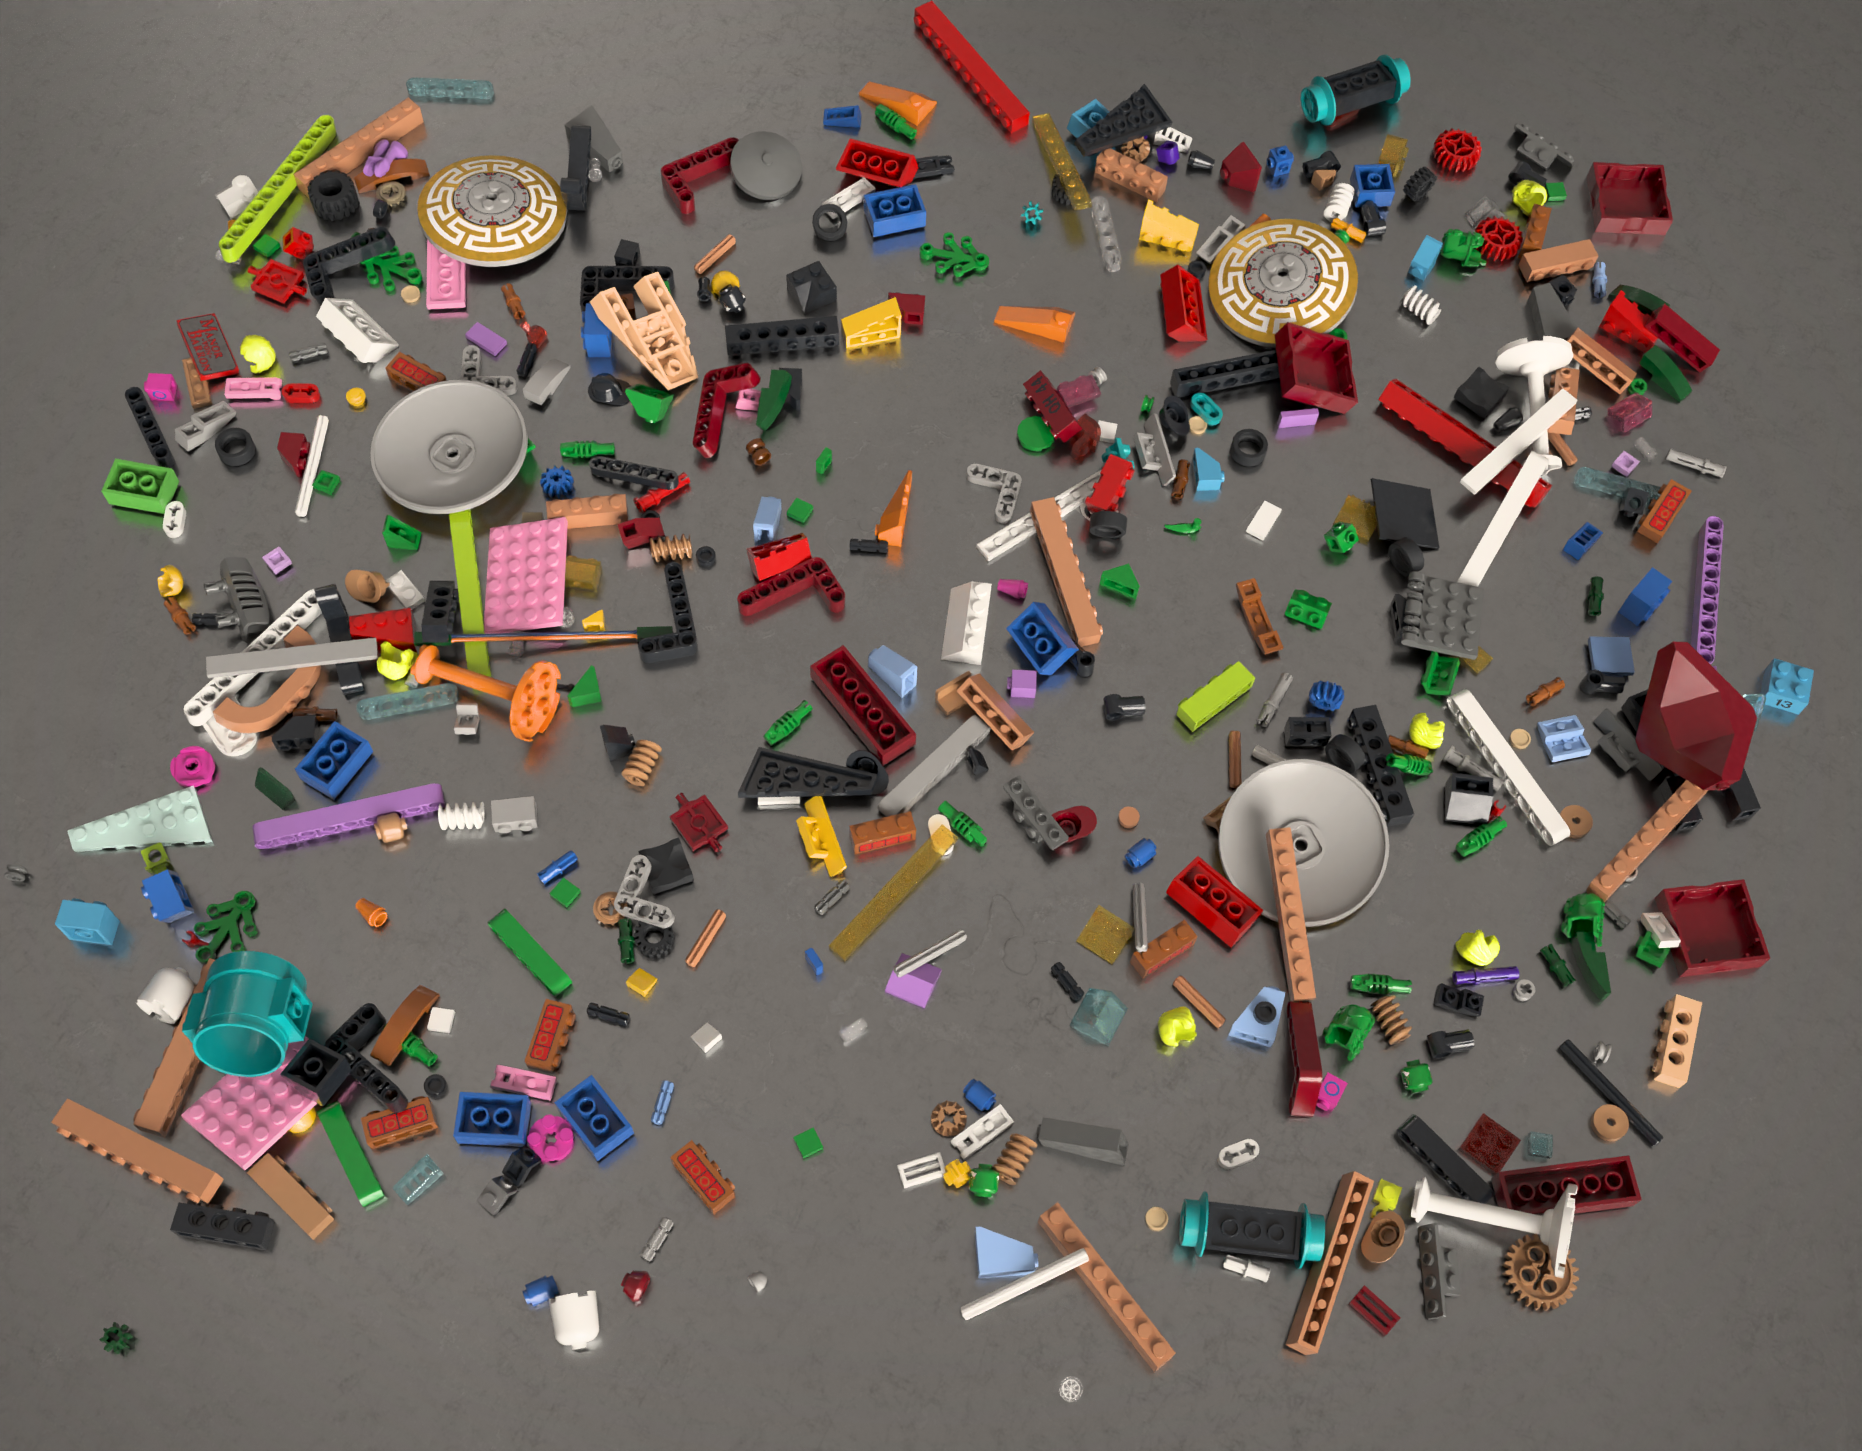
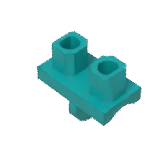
[1101,438,1135,469]

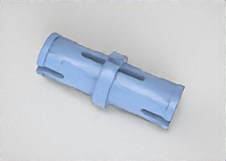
[1592,262,1607,298]

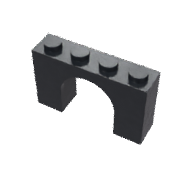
[1659,768,1761,831]

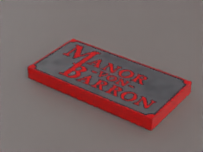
[177,313,239,381]

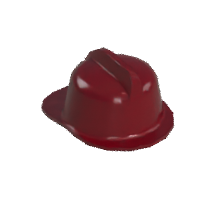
[1051,806,1097,843]

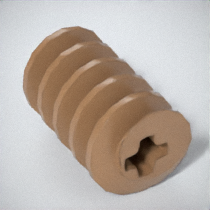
[650,534,692,562]
[622,740,662,786]
[1370,995,1412,1045]
[992,1133,1037,1185]

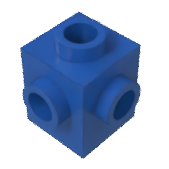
[1266,145,1294,177]

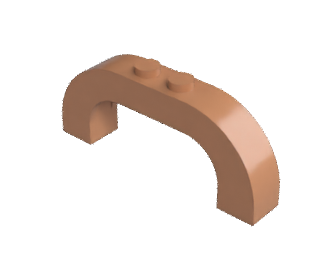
[213,625,321,733]

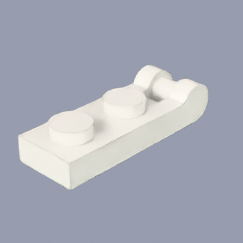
[950,1104,1014,1160]

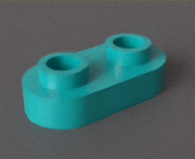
[1190,393,1223,425]

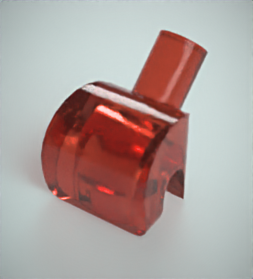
[520,321,547,349]

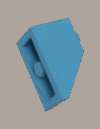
[1408,235,1443,281]
[1192,448,1225,491]

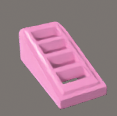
[735,388,761,411]

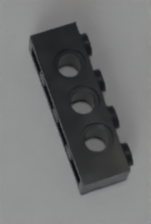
[421,581,459,642]
[170,1200,275,1250]

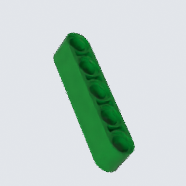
[487,908,572,997]
[317,1100,385,1207]

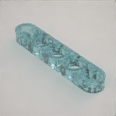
[406,77,494,99]
[1575,467,1661,505]
[356,683,459,720]

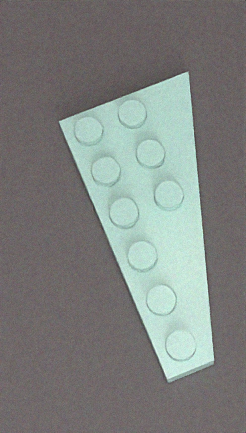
[67,785,213,852]

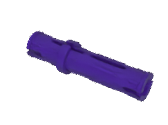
[1452,966,1519,985]

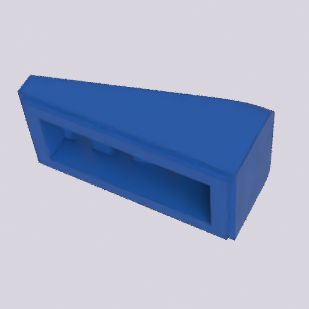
[823,105,862,128]
[1563,522,1603,560]

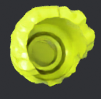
[1512,180,1547,216]
[240,335,276,374]
[377,641,418,680]
[1409,713,1445,749]
[1455,930,1500,966]
[1158,1006,1197,1047]

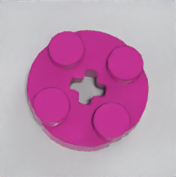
[170,746,215,787]
[527,1115,574,1162]

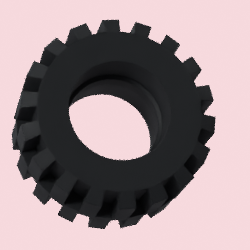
[308,170,359,221]

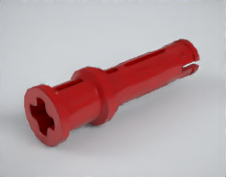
[633,472,690,514]

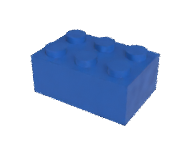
[864,184,926,237]
[1006,602,1078,675]
[295,721,373,800]
[141,870,195,923]
[554,1075,634,1161]
[453,1092,531,1147]

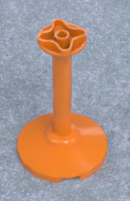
[411,645,561,742]

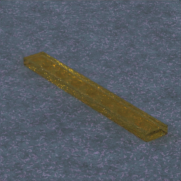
[1032,113,1092,210]
[829,824,958,961]

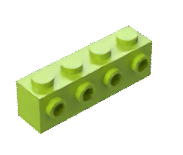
[1176,661,1255,732]

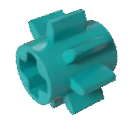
[1021,201,1044,224]

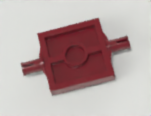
[669,793,728,852]

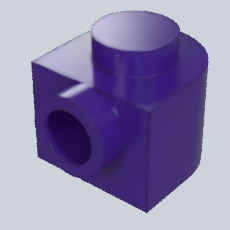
[1156,140,1180,165]

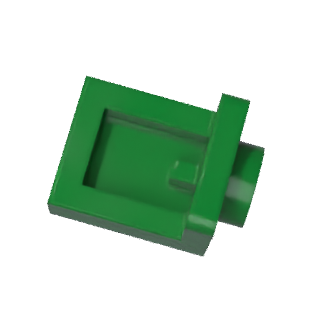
[1635,931,1671,968]

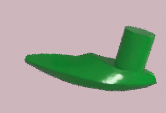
[1164,518,1202,533]

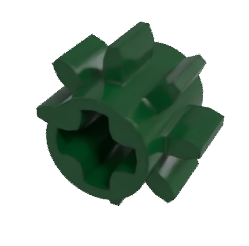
[99,1322,133,1354]

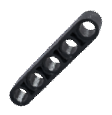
[125,387,175,468]
[1397,1114,1494,1204]

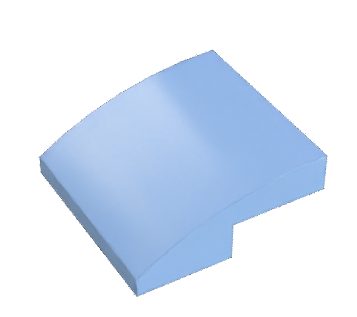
[1537,715,1591,762]

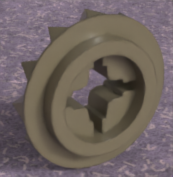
[376,181,406,207]

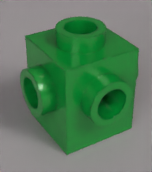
[1323,522,1359,553]

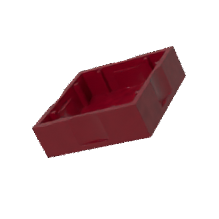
[1587,162,1673,235]
[1274,322,1358,414]
[1655,879,1771,977]

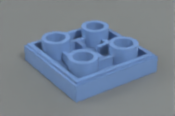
[1588,636,1635,676]

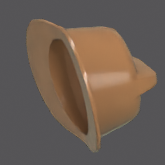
[345,570,390,603]
[1361,1211,1405,1263]

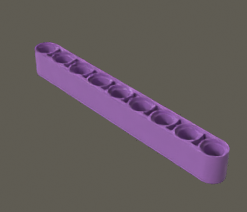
[1691,516,1723,665]
[252,783,445,849]

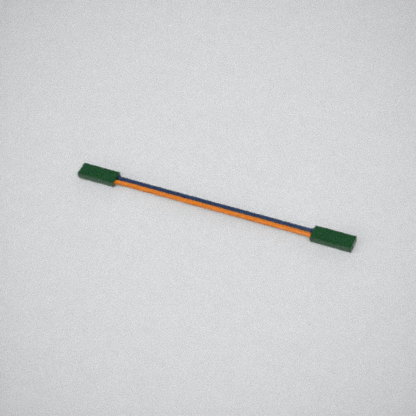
[414,626,673,646]

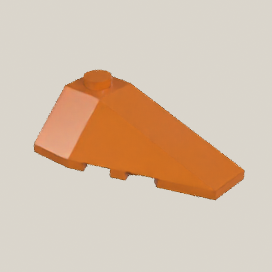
[859,82,937,126]
[994,306,1075,343]
[875,470,912,547]

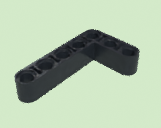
[560,125,591,211]
[303,227,395,306]
[580,266,675,312]
[638,562,698,663]
[314,584,365,695]
[324,1003,408,1113]

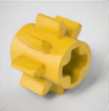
[943,1159,971,1188]

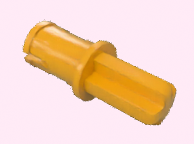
[1331,218,1367,243]

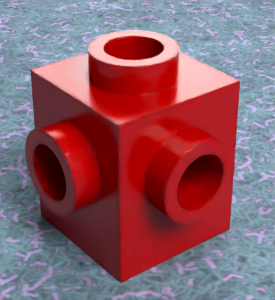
[283,227,314,260]

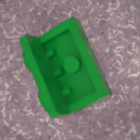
[1285,589,1332,629]
[1421,651,1460,696]

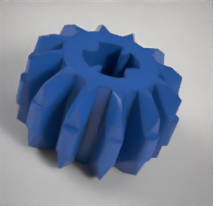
[540,465,574,499]
[1309,681,1344,711]

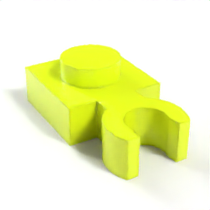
[1370,1179,1402,1218]

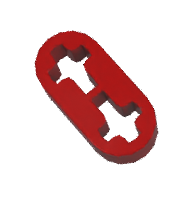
[282,383,321,403]

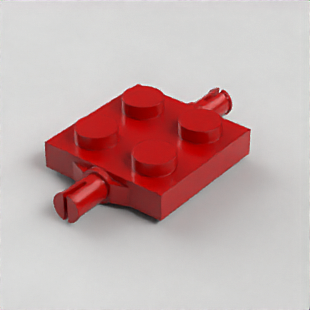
[248,259,307,303]

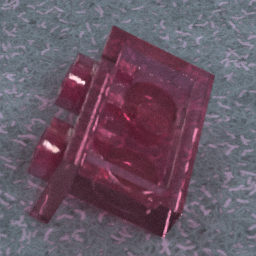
[1057,374,1101,408]
[1608,392,1652,432]

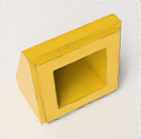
[582,610,605,631]
[626,968,658,997]

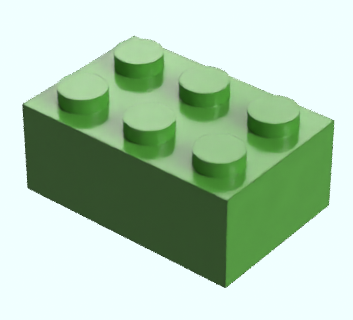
[101,458,179,514]

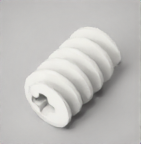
[1324,183,1355,222]
[1400,285,1442,325]
[438,802,485,830]

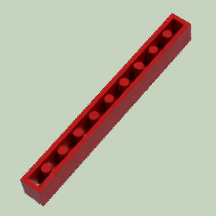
[914,0,1030,133]
[1378,379,1552,508]

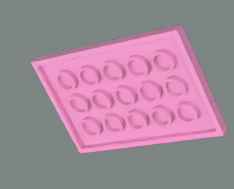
[484,517,568,634]
[181,1036,317,1170]

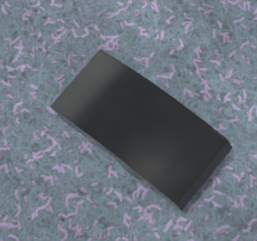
[1434,983,1484,1017]

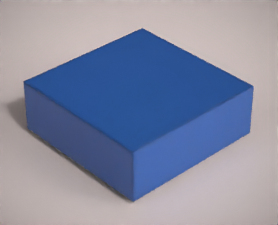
[805,948,823,976]

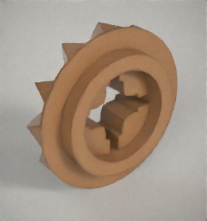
[1121,137,1150,162]
[593,892,628,925]
[931,1100,967,1137]

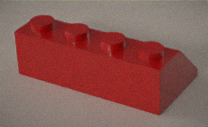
[836,138,919,187]
[1160,264,1208,342]
[1166,856,1264,948]

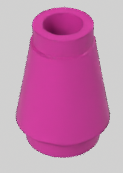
[997,579,1028,599]

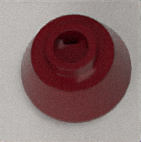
[621,1270,651,1302]

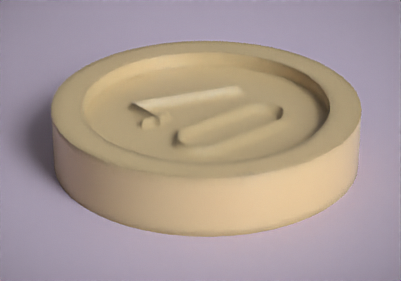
[401,285,420,303]
[1189,416,1207,434]
[1509,729,1531,749]
[1145,1207,1168,1231]

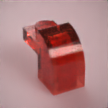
[1071,413,1101,460]

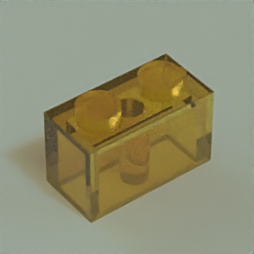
[1378,134,1409,177]
[565,556,603,592]

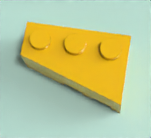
[1139,199,1199,253]
[841,297,901,348]

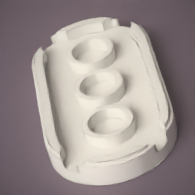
[194,696,257,756]

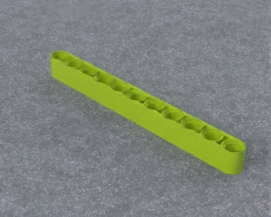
[219,115,337,263]
[449,509,491,677]

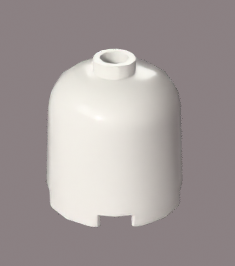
[136,967,194,1024]
[549,1291,599,1350]

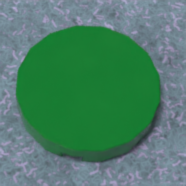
[1017,416,1054,452]

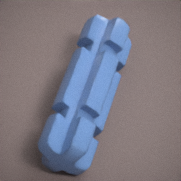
[651,1080,674,1125]

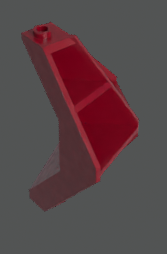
[1635,641,1757,791]

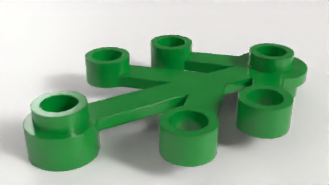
[919,232,989,277]
[360,246,422,291]
[194,891,258,965]

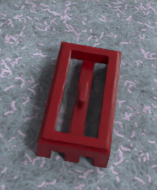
[1349,1285,1401,1336]

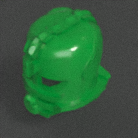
[1440,229,1487,267]
[1561,893,1605,947]
[1323,1004,1375,1061]

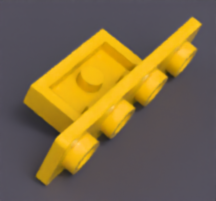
[796,796,847,877]

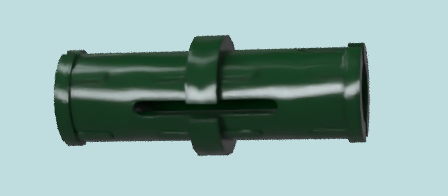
[1588,576,1604,616]
[617,918,635,964]
[1540,944,1576,987]

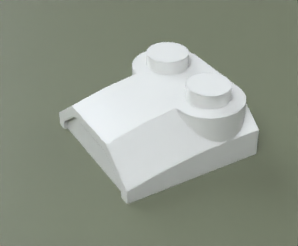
[215,175,258,220]

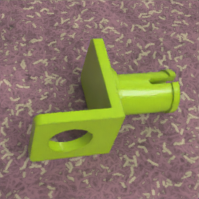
[141,842,171,875]

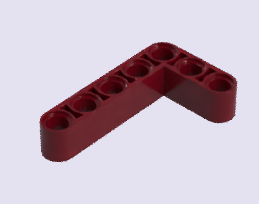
[661,137,739,214]
[693,363,761,458]
[737,557,845,616]
[1287,1001,1322,1117]

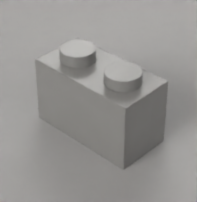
[491,796,538,833]

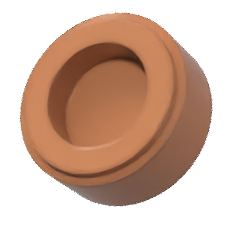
[1118,807,1140,829]

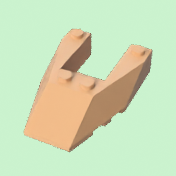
[590,272,698,390]

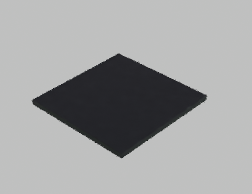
[1370,478,1440,549]

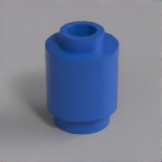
[1124,838,1157,868]
[963,1079,996,1111]
[522,1275,559,1306]

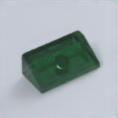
[255,767,295,810]

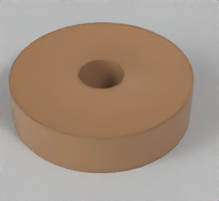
[1560,805,1593,839]
[1591,1104,1629,1141]

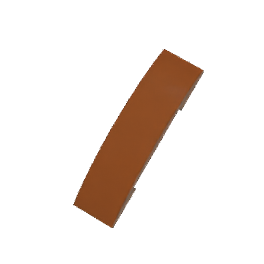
[354,159,430,194]
[1236,578,1284,655]
[370,985,440,1066]

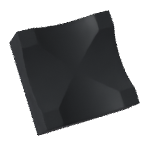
[1453,367,1510,419]
[638,837,694,895]

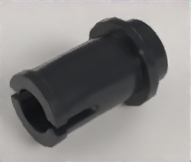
[697,277,712,301]

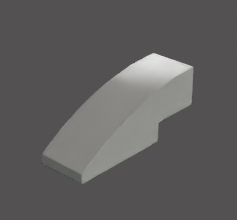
[1196,215,1246,264]
[523,358,571,405]
[175,401,236,451]

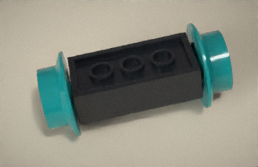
[1300,54,1411,126]
[1179,1191,1325,1269]

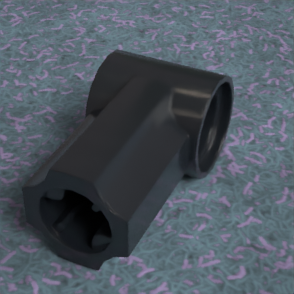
[1302,151,1341,177]
[1508,161,1547,187]
[1360,201,1386,236]
[1068,638,1095,677]
[1580,669,1625,694]
[1103,694,1145,720]
[1427,1029,1474,1058]

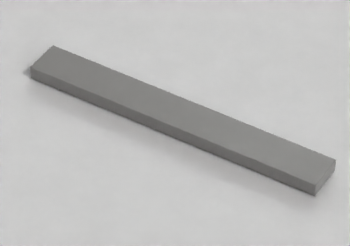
[206,638,378,678]

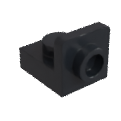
[502,1145,541,1187]

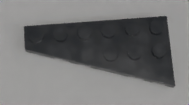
[1075,84,1173,157]
[738,747,878,798]

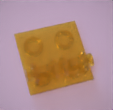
[1333,494,1377,541]
[1077,905,1134,964]

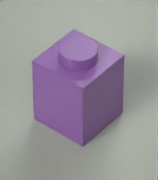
[1007,670,1037,698]

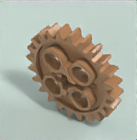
[1502,1234,1579,1311]

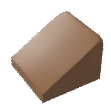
[1311,170,1336,191]

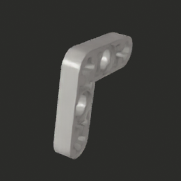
[461,345,518,396]
[966,464,1022,524]
[614,855,675,928]

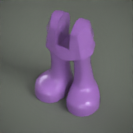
[363,139,408,178]

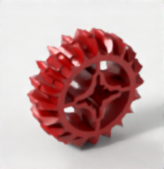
[1433,128,1482,172]
[1475,215,1523,262]

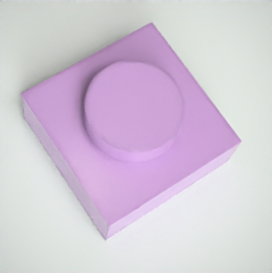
[1611,451,1640,477]
[262,547,292,574]

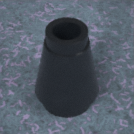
[1187,150,1215,170]
[1493,407,1523,432]

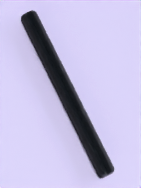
[1560,1039,1663,1146]

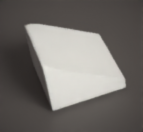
[691,1022,722,1053]

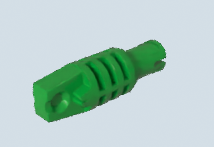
[875,104,917,140]
[560,440,615,458]
[763,700,813,745]
[1386,753,1433,775]
[938,800,987,847]
[1456,816,1507,856]
[1350,973,1412,995]
[383,1024,438,1066]

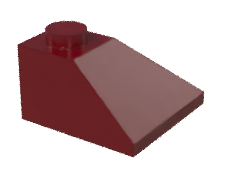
[1220,142,1262,192]

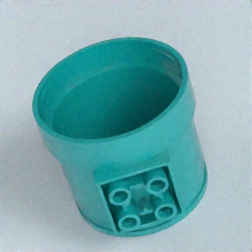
[182,951,313,1077]

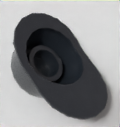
[588,373,631,406]
[1159,396,1190,435]
[846,750,889,795]

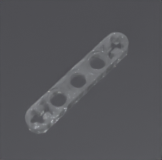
[1091,196,1122,272]

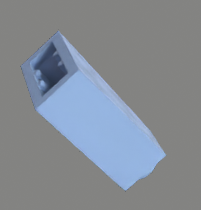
[753,497,782,546]
[868,645,917,698]
[1228,986,1285,1047]
[974,1227,1038,1278]

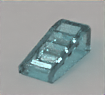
[393,1154,443,1205]

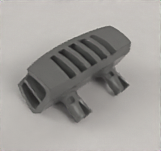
[204,557,269,643]

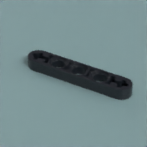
[589,456,679,490]

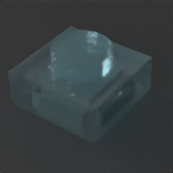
[1527,1131,1553,1159]

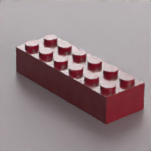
[810,645,916,766]
[1491,1155,1642,1216]

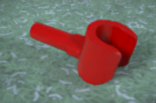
[1488,800,1506,823]
[182,931,209,947]

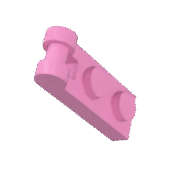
[225,377,282,400]
[490,1065,557,1101]

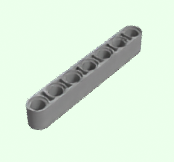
[877,715,991,817]

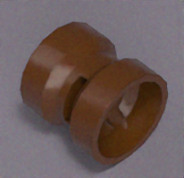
[746,438,771,466]

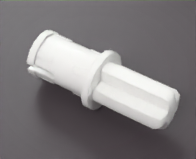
[1223,1255,1270,1282]

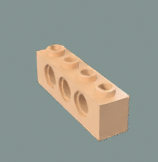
[1652,994,1702,1088]

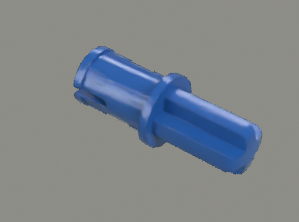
[537,850,578,885]

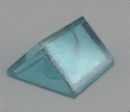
[1069,988,1128,1046]

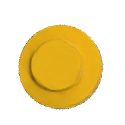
[346,387,366,406]

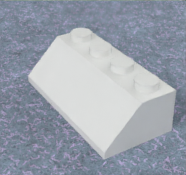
[316,298,399,363]
[941,581,992,665]

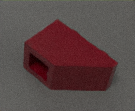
[888,292,925,325]
[277,432,310,477]
[617,518,666,549]

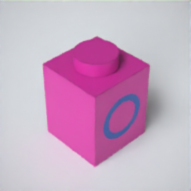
[144,373,177,401]
[1316,1072,1348,1111]

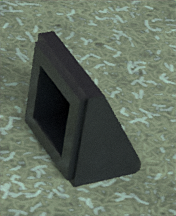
[967,748,989,775]

